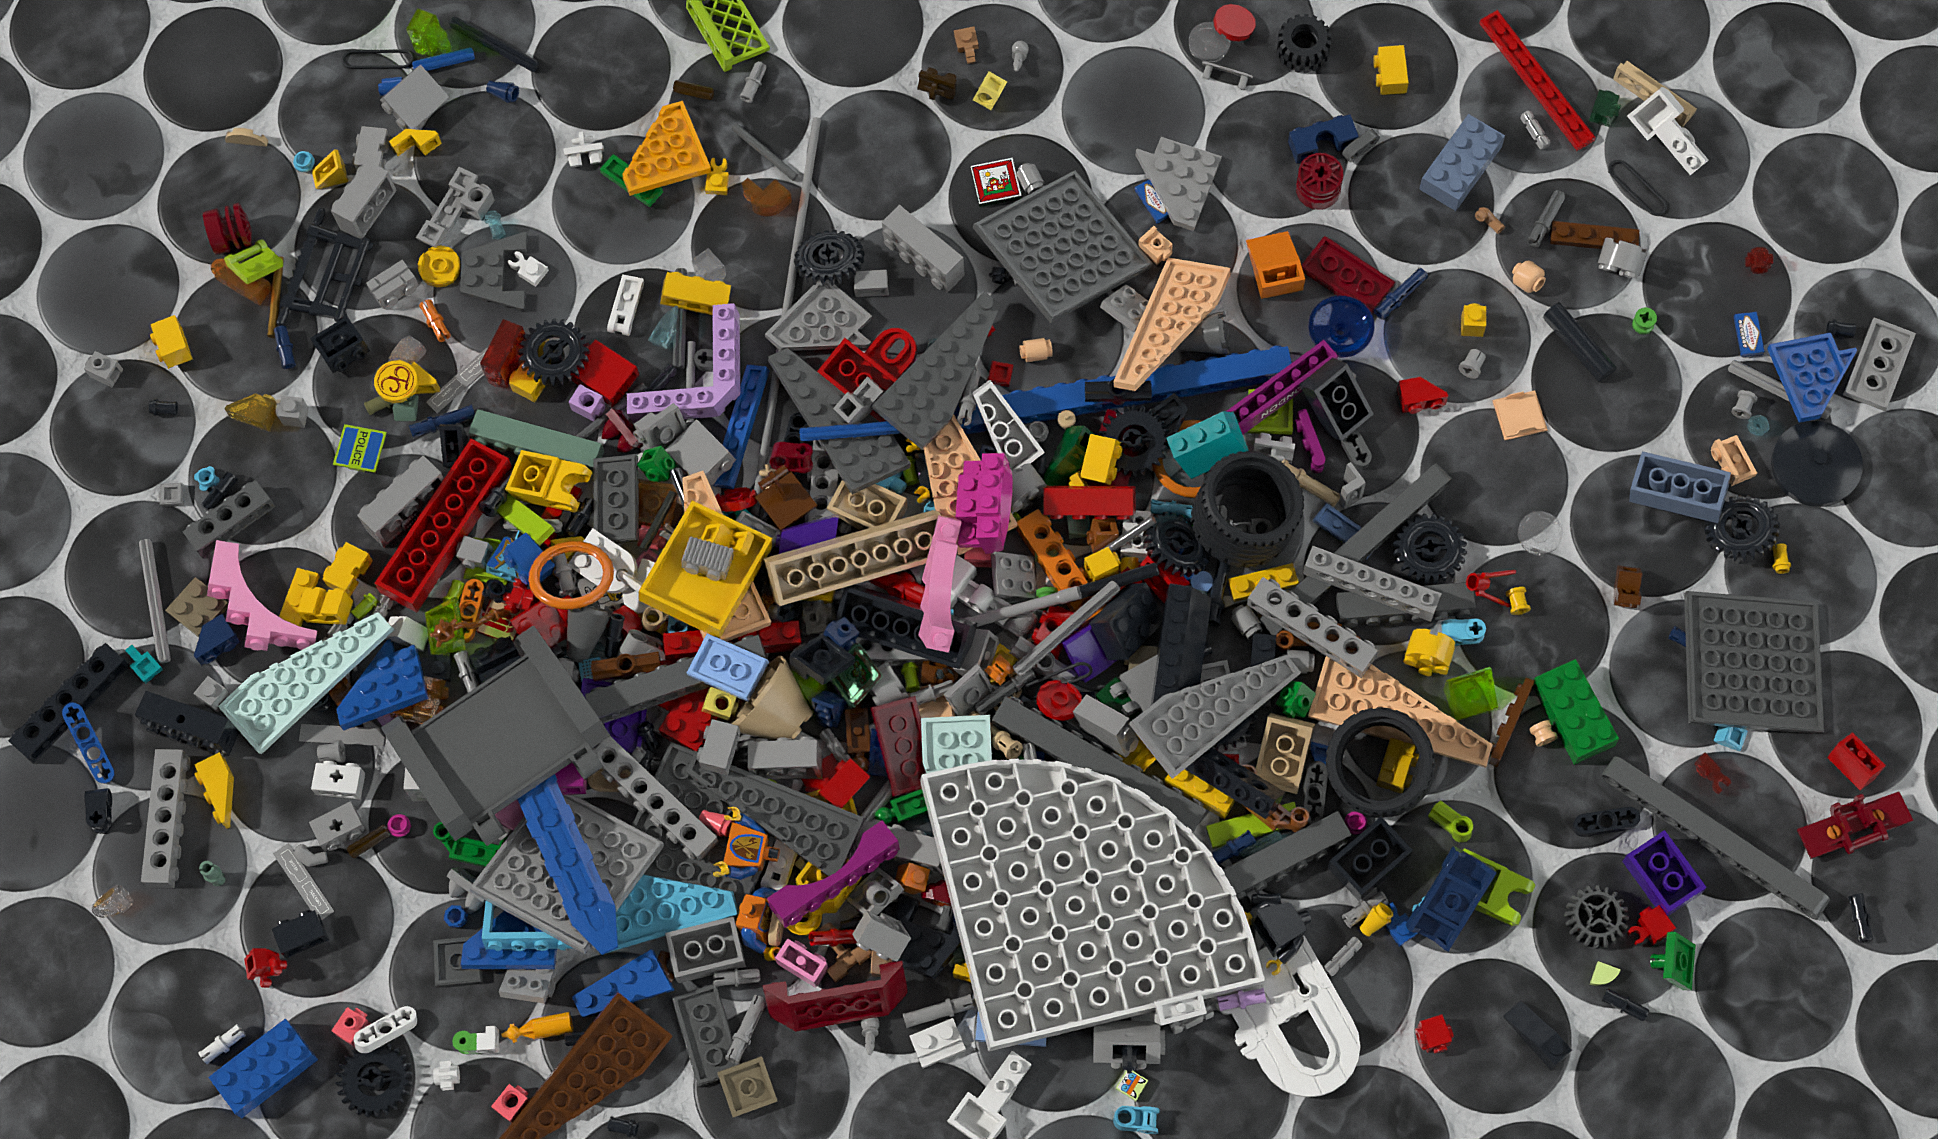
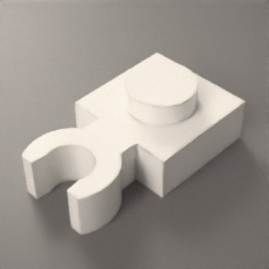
[508,251,549,287]

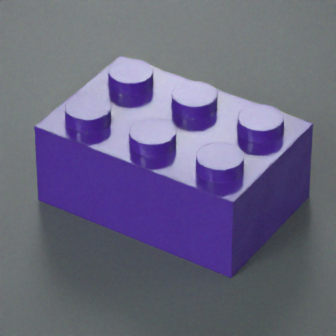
[1622,830,1707,916]

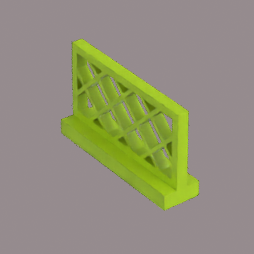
[686,0,770,72]

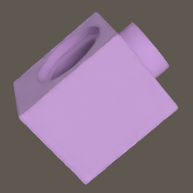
[569,385,605,421]

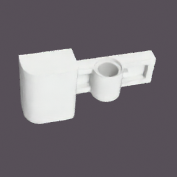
[1627,87,1708,175]
[925,555,1011,628]
[947,1051,1031,1139]

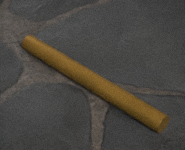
[267,256,284,338]

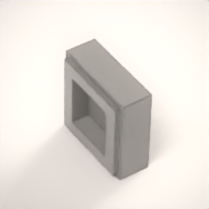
[160,483,184,507]

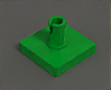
[1650,932,1696,990]

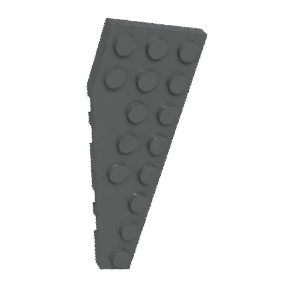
[872,291,1001,450]
[768,348,911,494]

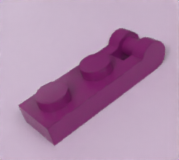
[1294,409,1325,473]

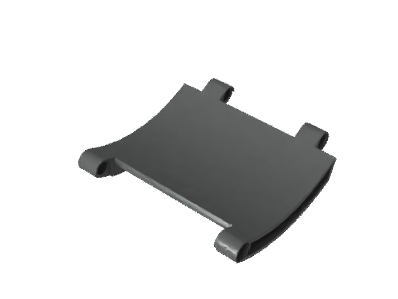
[381,625,610,846]

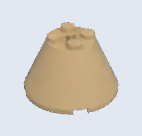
[727,655,813,741]

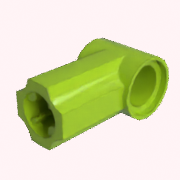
[1428,800,1473,843]

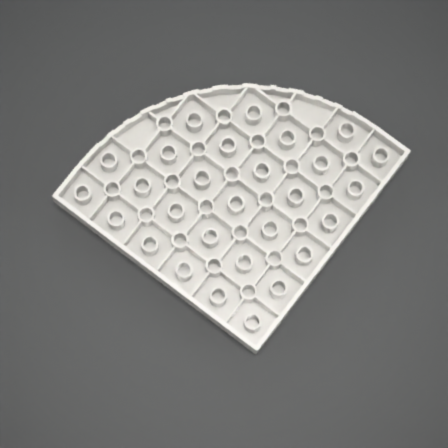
[920,759,1265,1052]

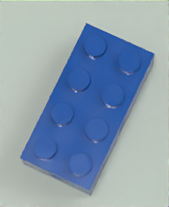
[208,1018,318,1119]

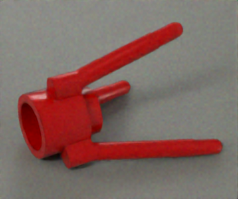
[1466,570,1516,607]

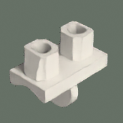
[564,131,604,168]
[1253,433,1295,463]

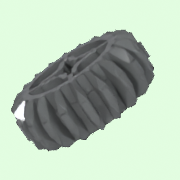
[1564,885,1629,948]

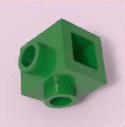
[637,446,677,484]
[1276,681,1316,718]

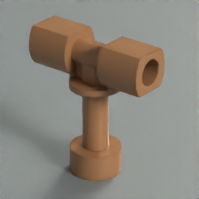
[818,922,872,983]

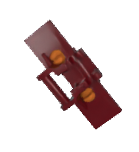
[1797,791,1913,859]

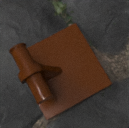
[755,465,817,531]

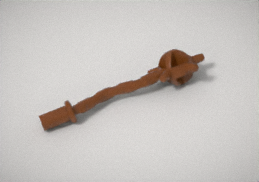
[430,608,510,648]

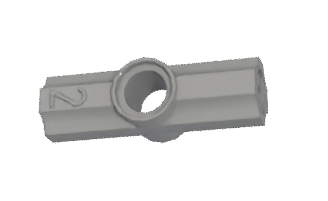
[1009,636,1076,683]

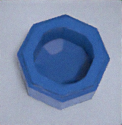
[444,905,468,928]

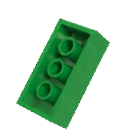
[1533,659,1619,765]

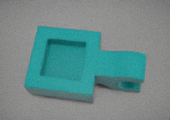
[125,645,163,684]

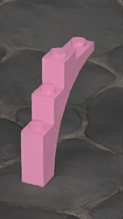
[207,540,317,651]

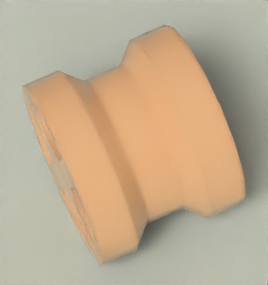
[1529,720,1558,747]

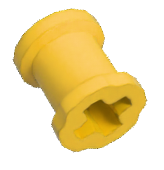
[1506,587,1531,615]

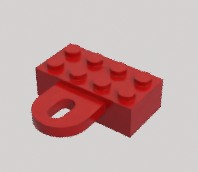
[817,328,917,422]
[657,660,738,752]

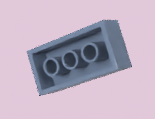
[1420,114,1505,211]
[1629,451,1731,523]

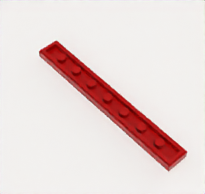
[1479,10,1596,151]

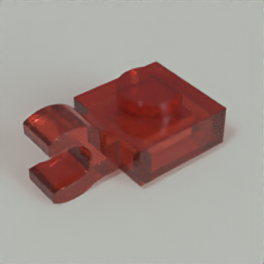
[1695,752,1731,794]

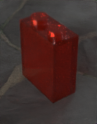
[480,319,526,388]

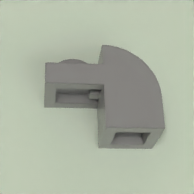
[833,377,885,424]

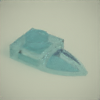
[648,306,678,349]

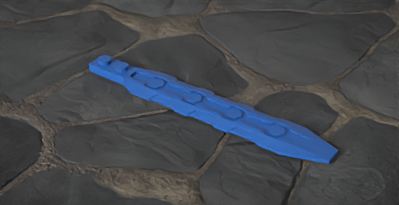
[517,774,618,955]

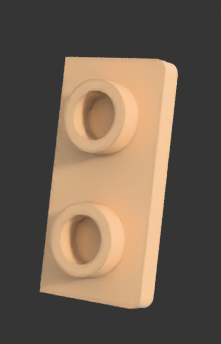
[1711,435,1757,486]

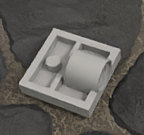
[1100,284,1149,332]
[991,552,1037,603]
[846,867,904,916]
[499,961,559,1004]

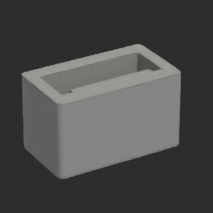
[854,270,889,297]

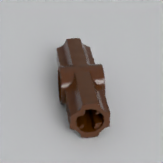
[591,651,661,682]

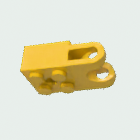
[505,450,593,512]

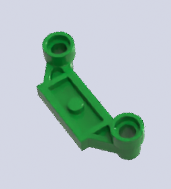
[433,822,508,867]

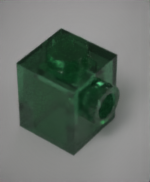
[1589,89,1621,127]

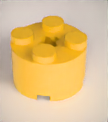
[1403,629,1455,676]

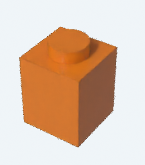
[895,863,930,895]

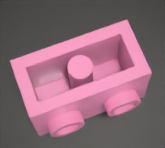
[775,939,828,988]

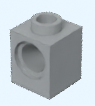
[460,182,495,220]

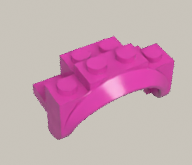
[955,453,1013,554]

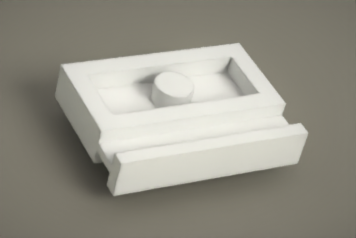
[910,1018,966,1069]

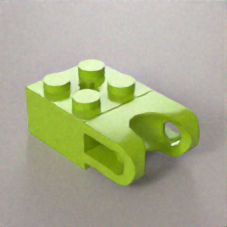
[1462,848,1535,926]

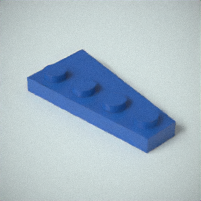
[572,949,674,1018]

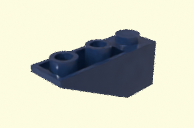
[812,690,848,729]

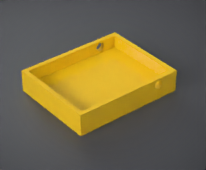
[638,500,772,639]

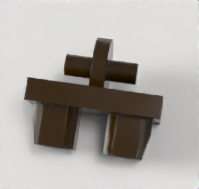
[917,67,957,100]

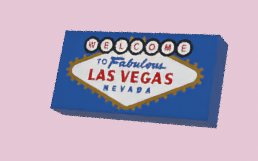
[1135,179,1169,223]
[1734,312,1765,357]

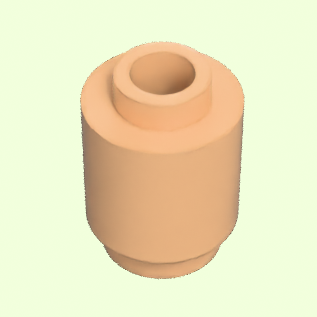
[1019,338,1052,362]

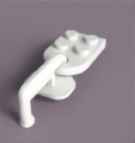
[568,528,680,621]

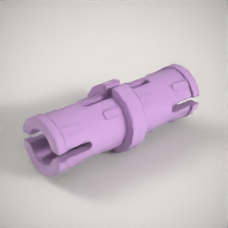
[1217,988,1266,1012]

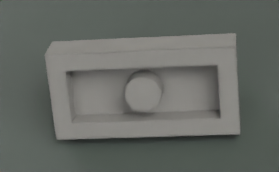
[447,867,486,914]

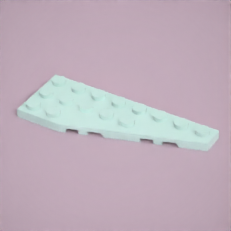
[218,612,395,754]

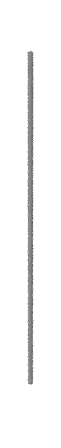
[723,117,821,723]

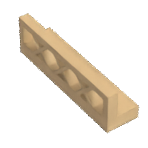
[1613,61,1697,127]

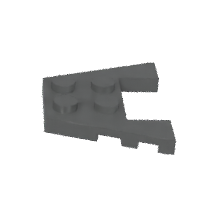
[460,232,528,312]

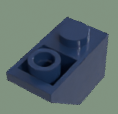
[194,614,240,666]

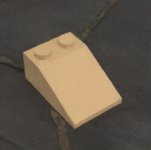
[827,480,908,531]
[1256,713,1315,794]

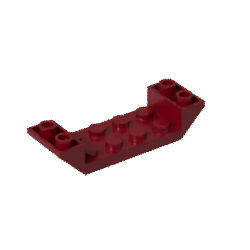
[763,961,908,1032]

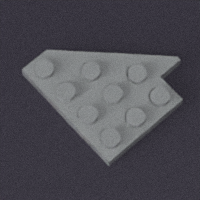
[1135,137,1222,231]
[765,279,872,351]

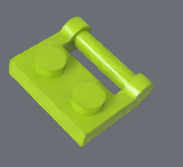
[224,239,283,285]

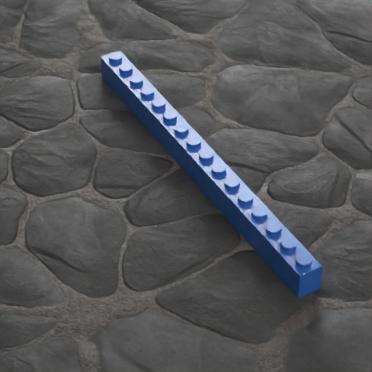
[954,346,1292,434]

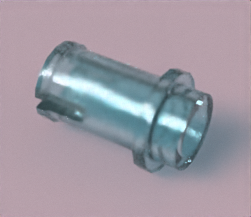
[484,211,506,239]

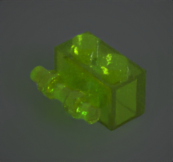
[406,8,451,56]

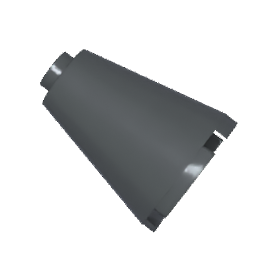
[1175,311,1230,355]
[566,598,613,663]

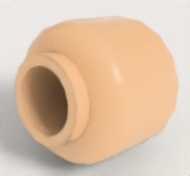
[1512,260,1546,293]

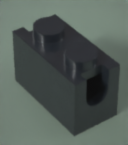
[272,910,329,959]

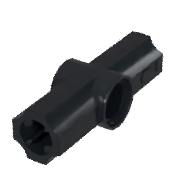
[1085,378,1152,405]

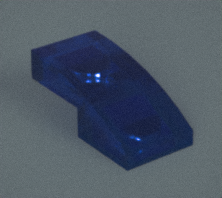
[869,728,888,777]

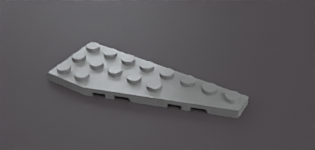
[1129,655,1301,778]

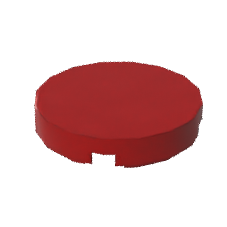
[1213,4,1256,42]
[715,487,757,512]
[1037,680,1082,721]

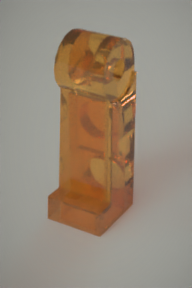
[211,258,272,306]

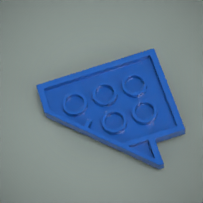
[1767,333,1857,423]
[337,639,429,731]
[461,911,557,969]

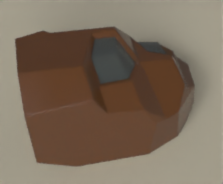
[921,661,958,686]

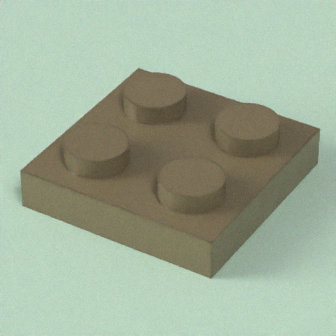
[165,577,228,638]
[717,1056,777,1117]

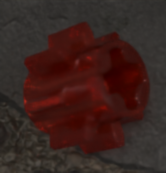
[1745,247,1774,274]

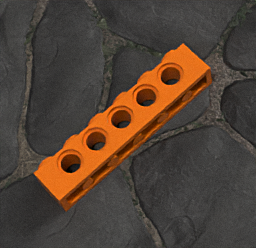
[1016,509,1107,621]

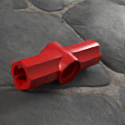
[868,572,925,605]

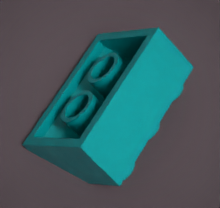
[1167,411,1249,479]

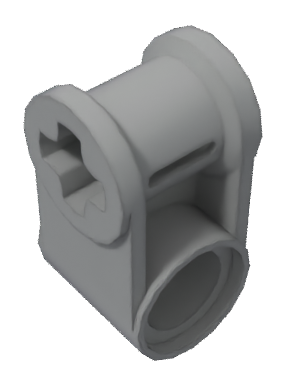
[620,629,665,661]

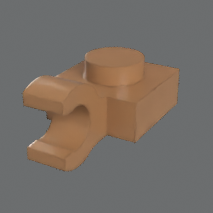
[954,27,979,64]

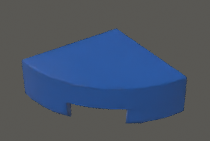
[1310,742,1328,765]

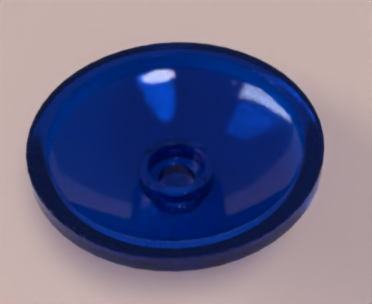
[1308,295,1375,358]

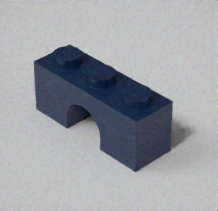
[1288,114,1359,164]

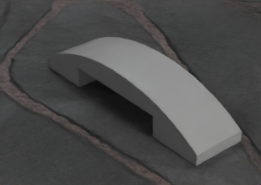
[416,167,478,248]

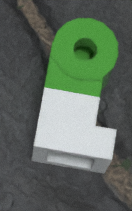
[452,1026,499,1055]

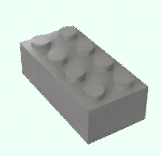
[882,205,965,293]
[357,456,444,548]

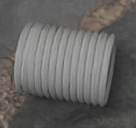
[1003,612,1038,641]

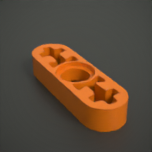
[454,579,485,643]

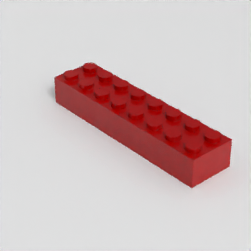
[375,439,512,613]

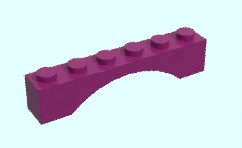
[767,821,900,928]

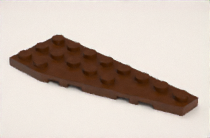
[499,992,673,1139]

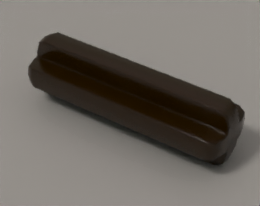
[673,80,714,100]
[347,825,390,858]

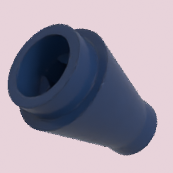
[486,81,519,103]

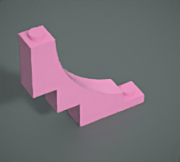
[919,515,962,653]

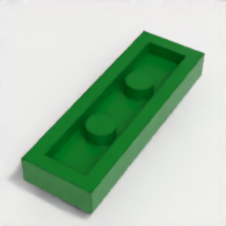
[600,154,663,207]

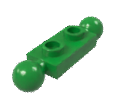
[875,789,928,825]

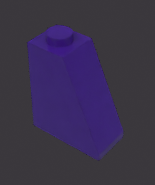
[775,515,839,554]

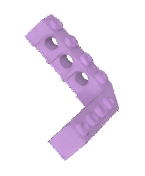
[627,303,740,424]

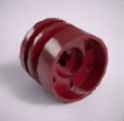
[1296,153,1343,210]
[203,203,252,255]

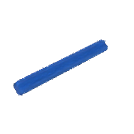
[799,421,901,441]

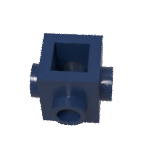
[823,617,860,652]

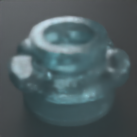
[1747,415,1769,436]

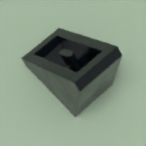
[439,424,467,467]

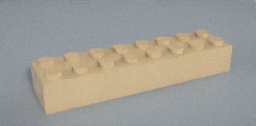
[764,510,941,606]

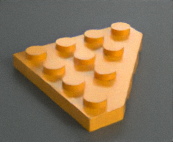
[623,101,711,196]

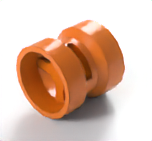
[984,654,1014,686]

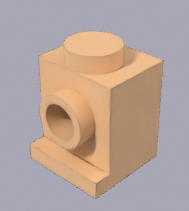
[1139,226,1172,265]

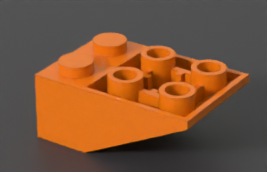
[1246,231,1305,299]

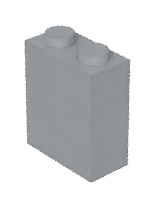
[380,65,449,130]
[665,419,736,486]
[1073,694,1139,758]

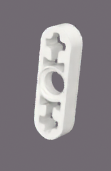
[354,1006,417,1053]

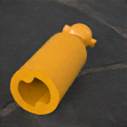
[502,1012,573,1043]

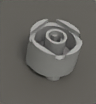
[1598,238,1648,279]
[1011,463,1047,513]
[869,661,909,706]

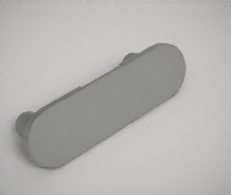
[1202,62,1253,90]

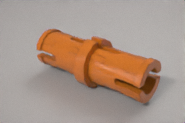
[419,299,451,342]

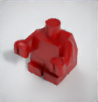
[503,578,540,614]
[244,948,287,988]

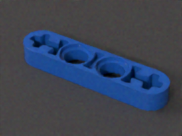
[62,703,115,784]

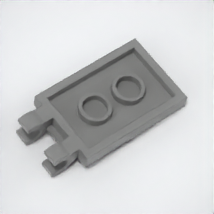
[1109,655,1202,717]

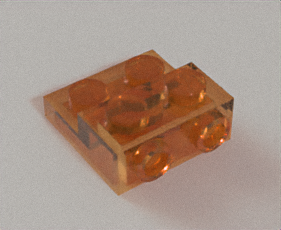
[638,479,678,528]
[390,676,449,724]

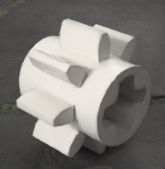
[433,1060,460,1090]

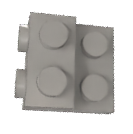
[633,403,687,453]

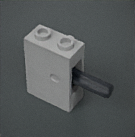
[1093,1020,1165,1074]

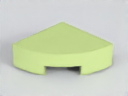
[1590,961,1620,986]

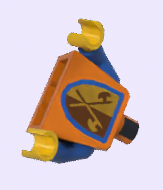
[713,807,780,880]
[736,887,781,961]

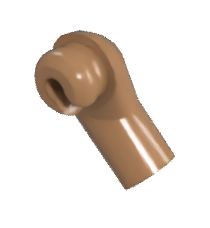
[1475,207,1505,234]

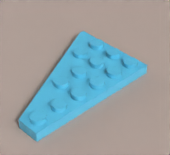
[608,874,739,953]

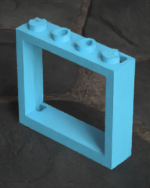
[482,901,574,951]

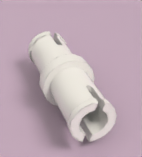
[198,1024,246,1065]

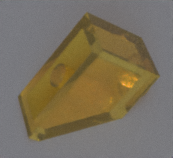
[225,393,277,431]

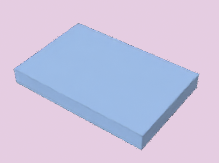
[687,633,769,702]

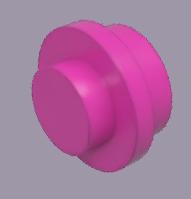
[1344,812,1367,835]
[388,814,411,837]

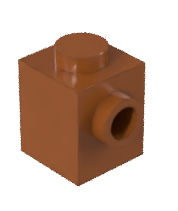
[1087,518,1119,553]

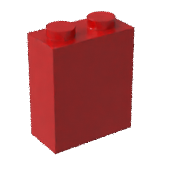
[571,339,639,407]

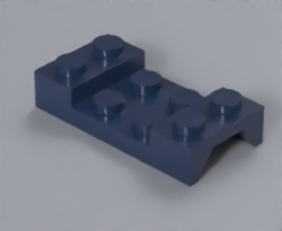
[1406,846,1496,952]

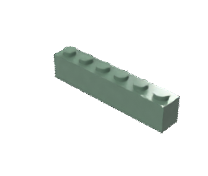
[468,409,604,474]

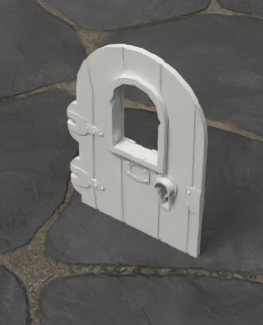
[1211,936,1360,1097]

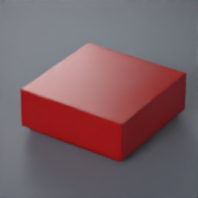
[988,361,1014,387]

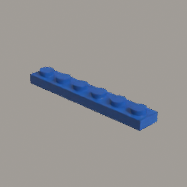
[713,365,770,489]

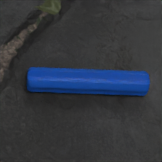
[412,47,475,71]

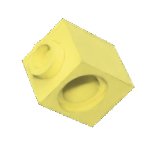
[973,72,1007,110]
[702,687,739,720]

